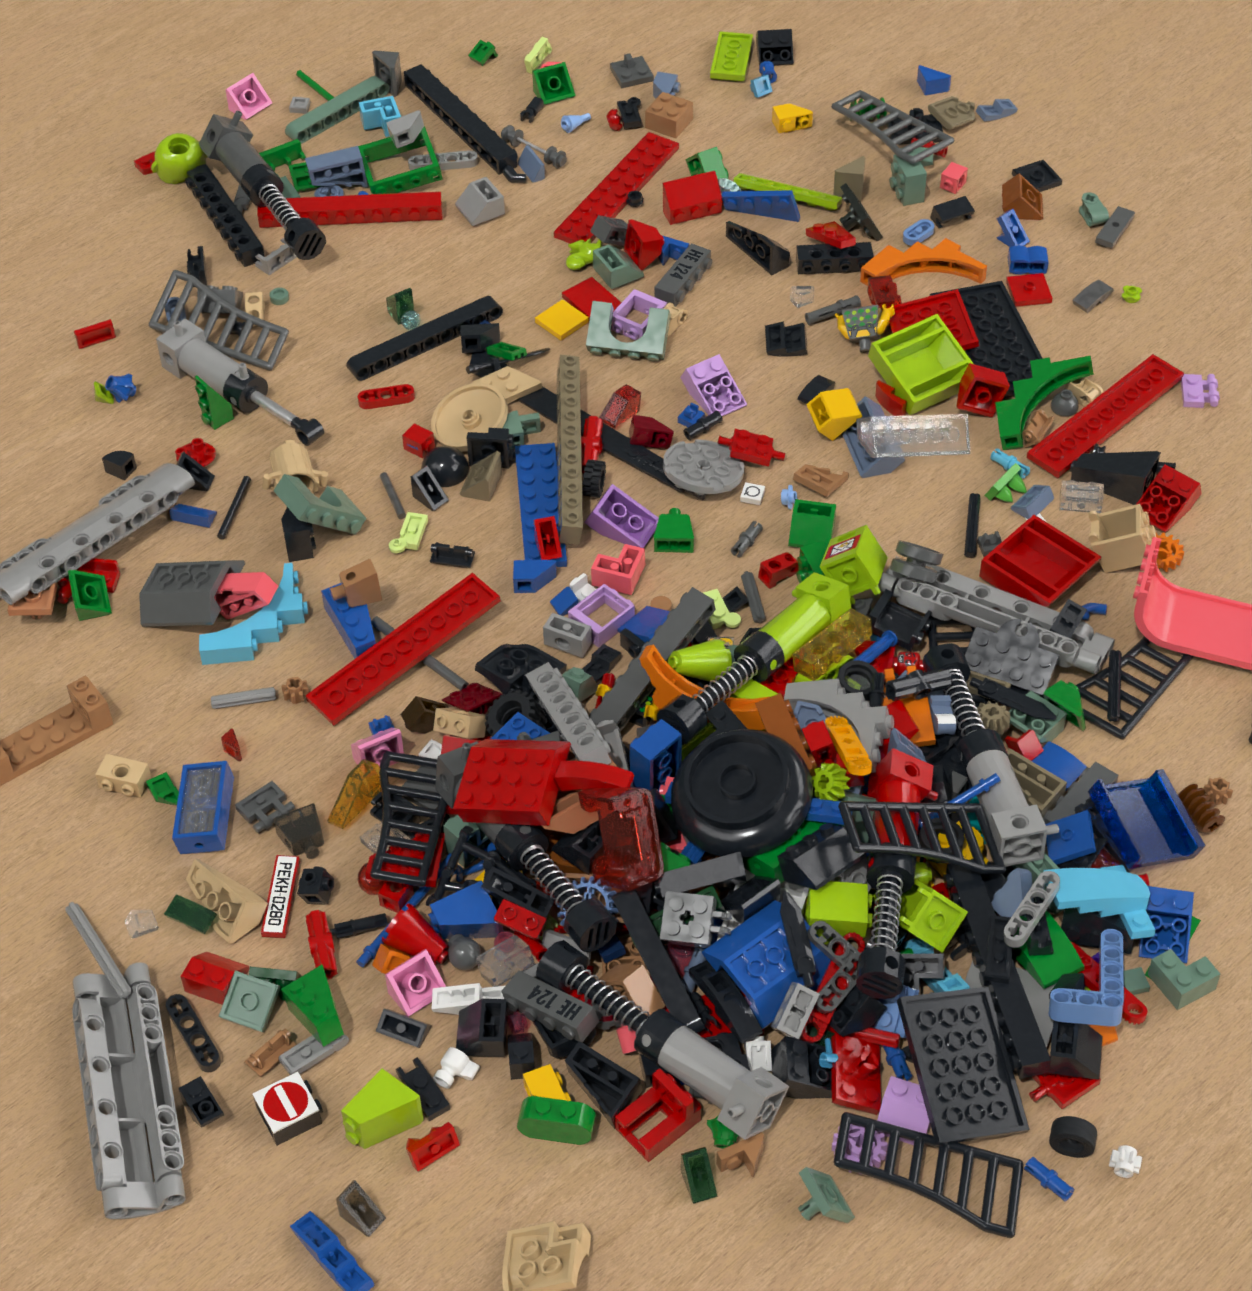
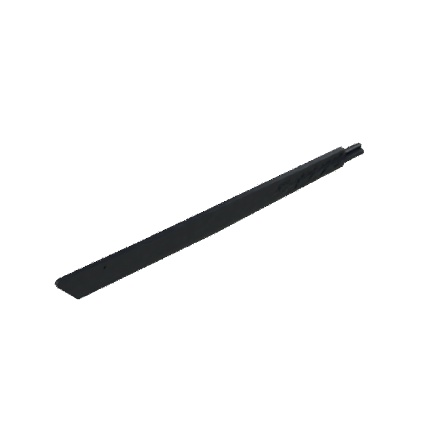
[469,350,707,500]

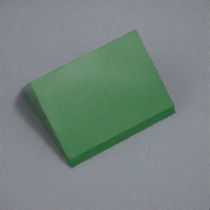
[532,62,576,105]
[68,569,112,621]

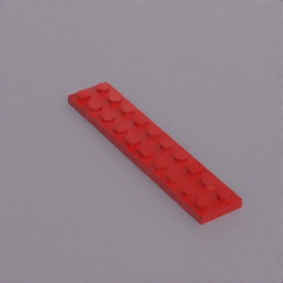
[554,132,679,244]
[1026,354,1184,478]
[305,572,501,726]

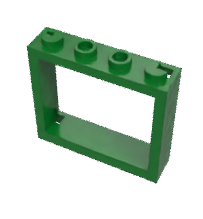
[358,127,443,194]

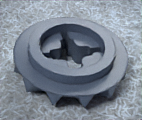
[314,185,343,197]

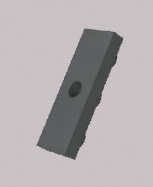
[1095,206,1135,248]

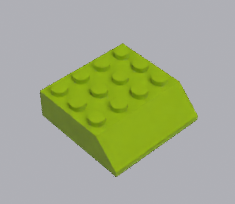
[868,314,973,415]

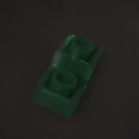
[164,894,217,935]

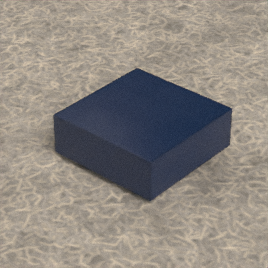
[596,934,626,963]

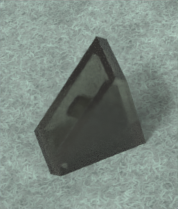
[336,1180,386,1237]

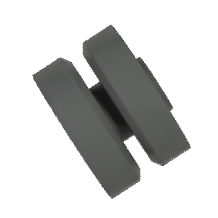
[889,540,944,583]

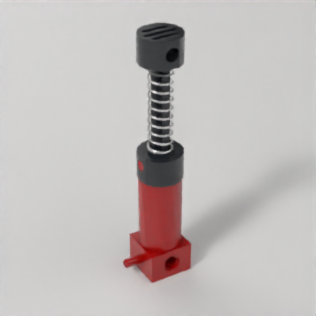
[856,748,938,999]

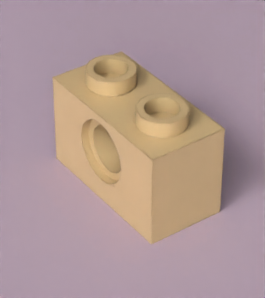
[433,708,487,739]
[95,754,151,798]

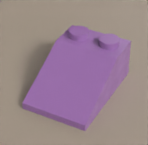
[584,484,659,548]

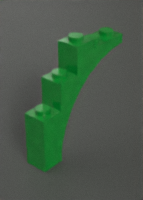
[995,355,1094,450]

